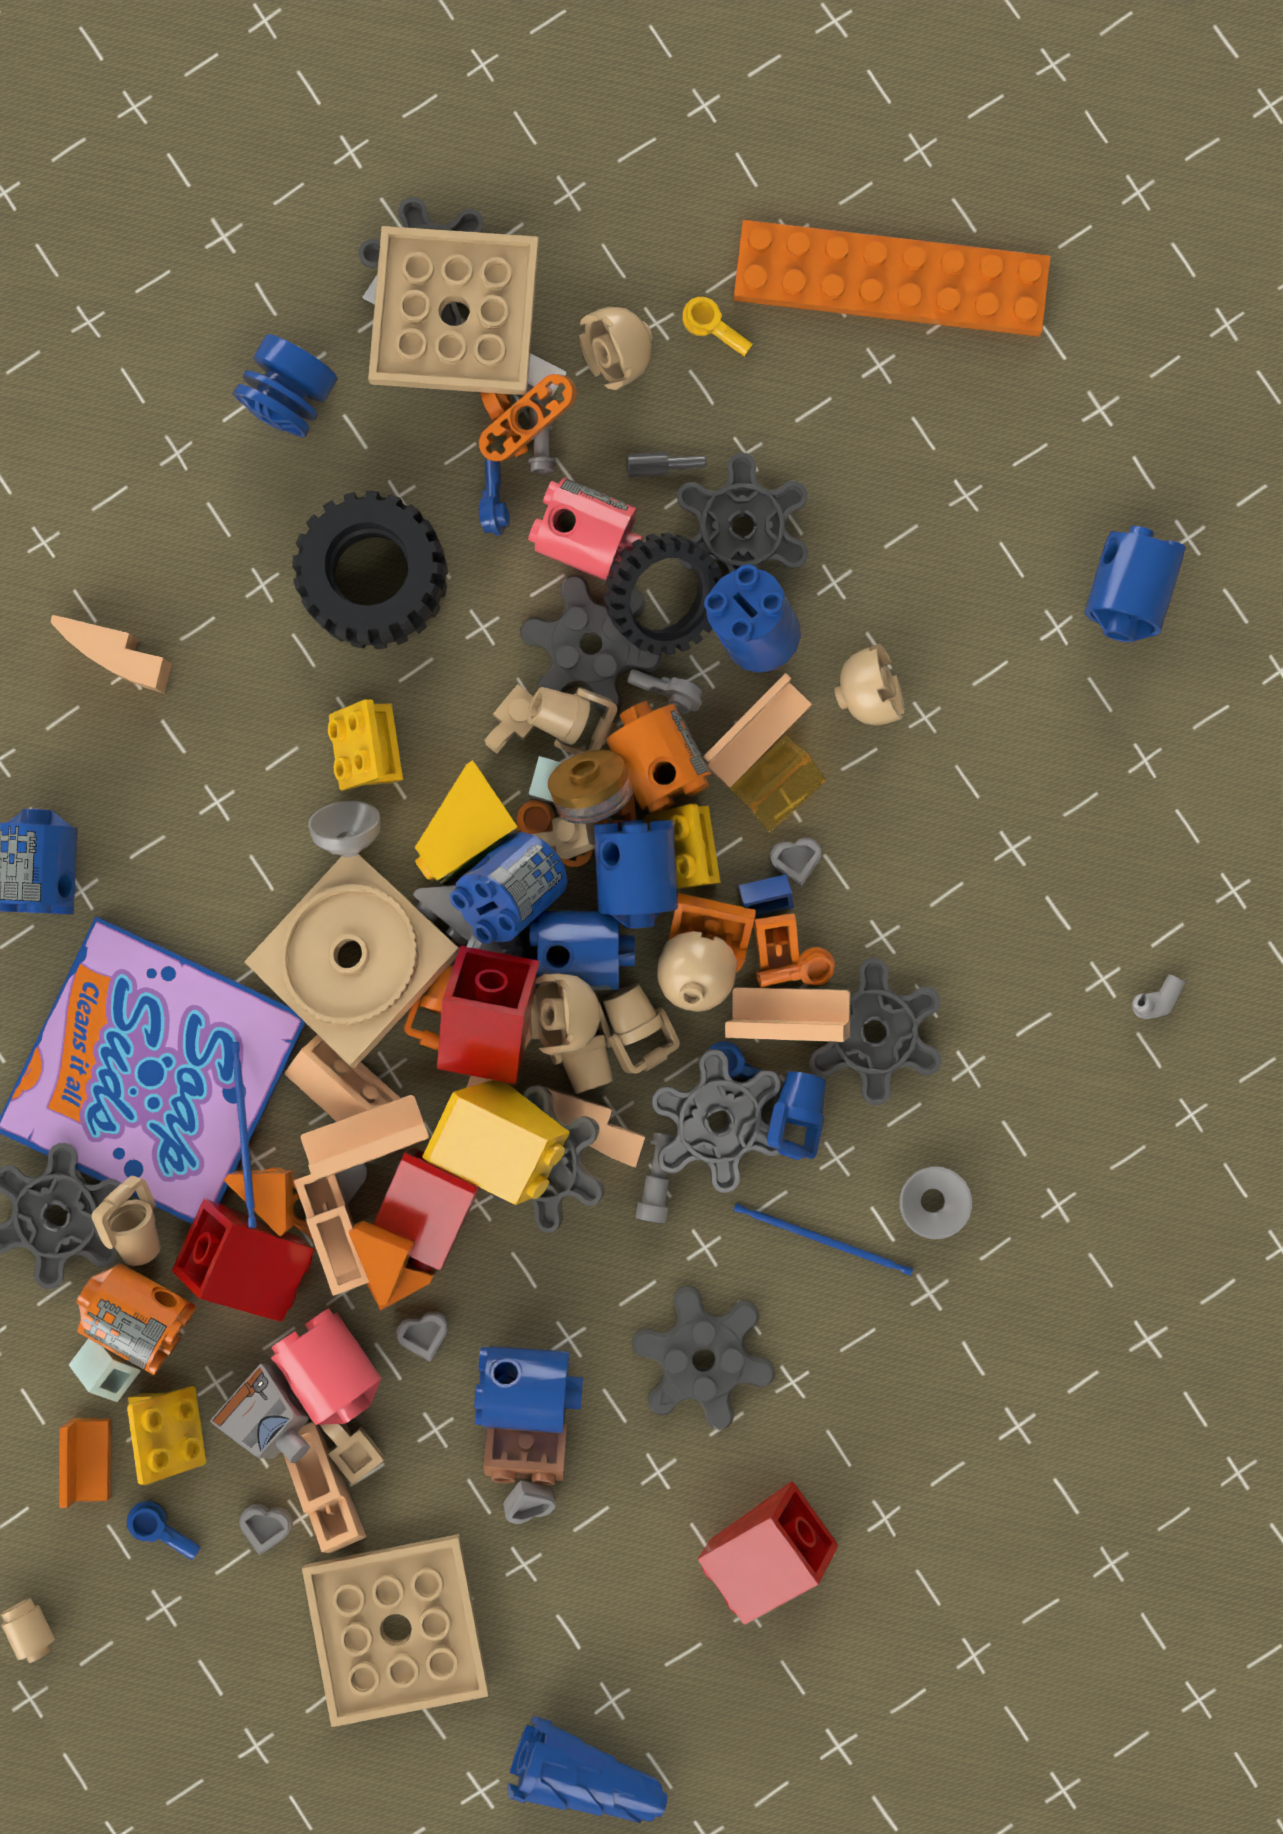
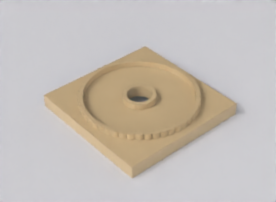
[368,226,539,395]
[244,854,459,1068]
[302,1534,489,1727]

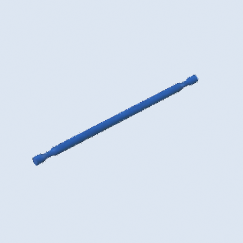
[231,1042,257,1228]
[733,1203,913,1275]

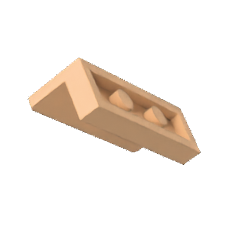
[703,673,812,789]
[725,987,850,1042]
[285,1035,401,1122]
[301,1095,430,1181]

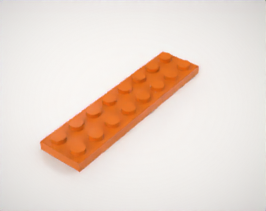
[733,220,1051,337]

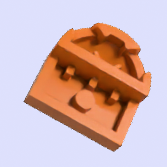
[668,893,756,973]

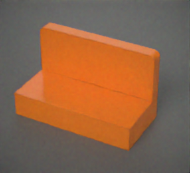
[59,1418,112,1508]

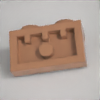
[483,1424,567,1486]

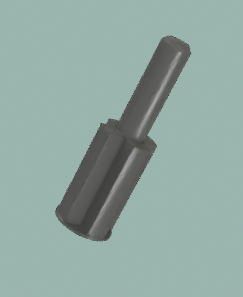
[626,452,707,478]

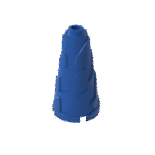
[507,1716,668,1823]

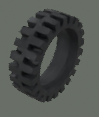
[604,533,722,655]

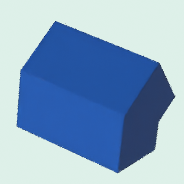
[737,874,794,917]

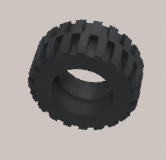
[292,491,448,649]

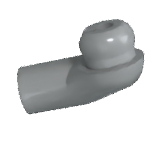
[1132,974,1186,1019]

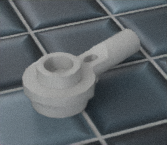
[627,669,703,714]

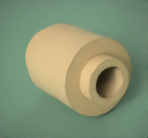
[1,1598,55,1663]

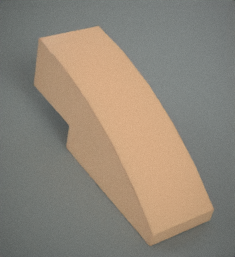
[51,615,172,694]
[538,1084,645,1168]
[294,1173,369,1296]
[284,1422,366,1554]

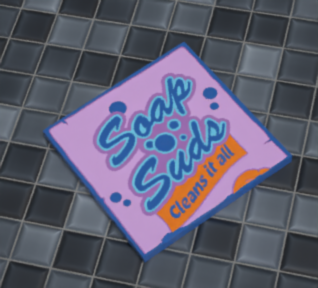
[0,916,306,1224]

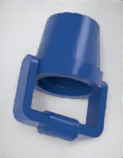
[767,1071,826,1160]

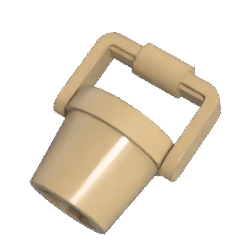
[527,687,617,755]
[603,983,680,1074]
[550,1010,613,1094]
[92,1176,161,1266]

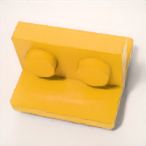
[328,699,403,791]
[644,804,721,889]
[127,1386,206,1485]

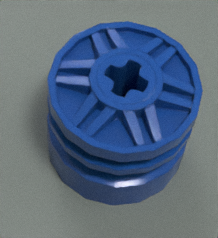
[232,334,338,438]

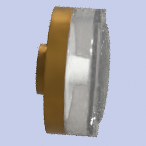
[548,750,633,824]

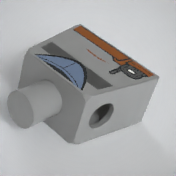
[210,1363,310,1463]

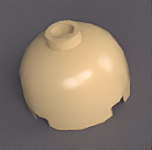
[579,306,652,390]
[835,644,905,726]
[657,931,737,1012]
[529,973,602,1055]

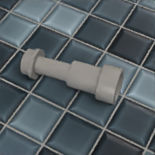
[527,384,556,474]
[635,1132,675,1223]

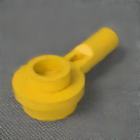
[682,296,753,357]

